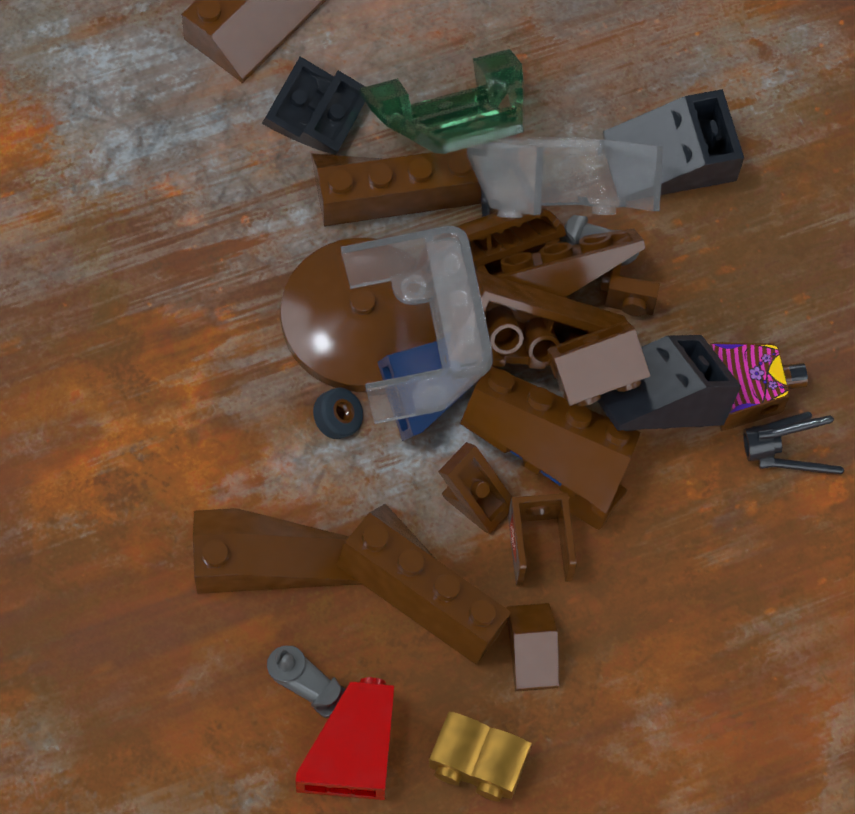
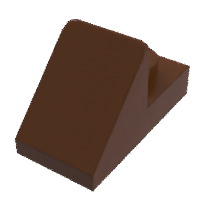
[438,442,512,534]

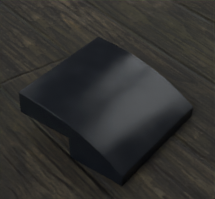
[262,56,372,155]

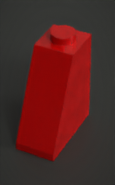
[295,677,394,800]

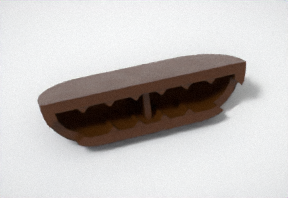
[414,204,566,287]

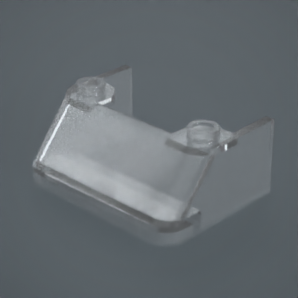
[467,137,663,218]
[341,226,493,424]

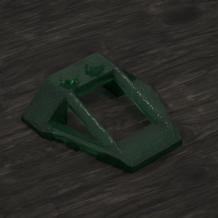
[360,49,525,154]

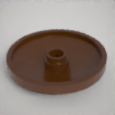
[281,238,444,392]

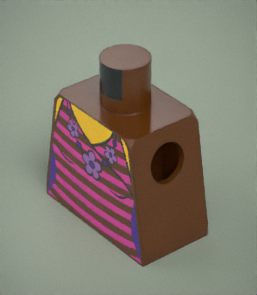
[710,342,808,431]

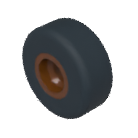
[313,388,363,439]

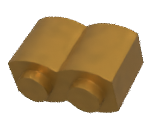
[429,711,532,802]

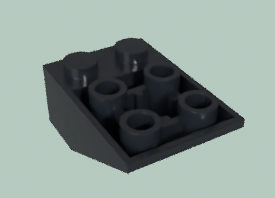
[603,89,744,202]
[597,335,741,431]

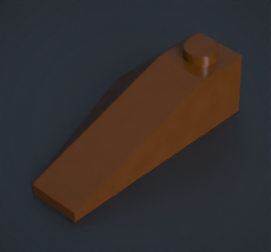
[473,228,645,298]

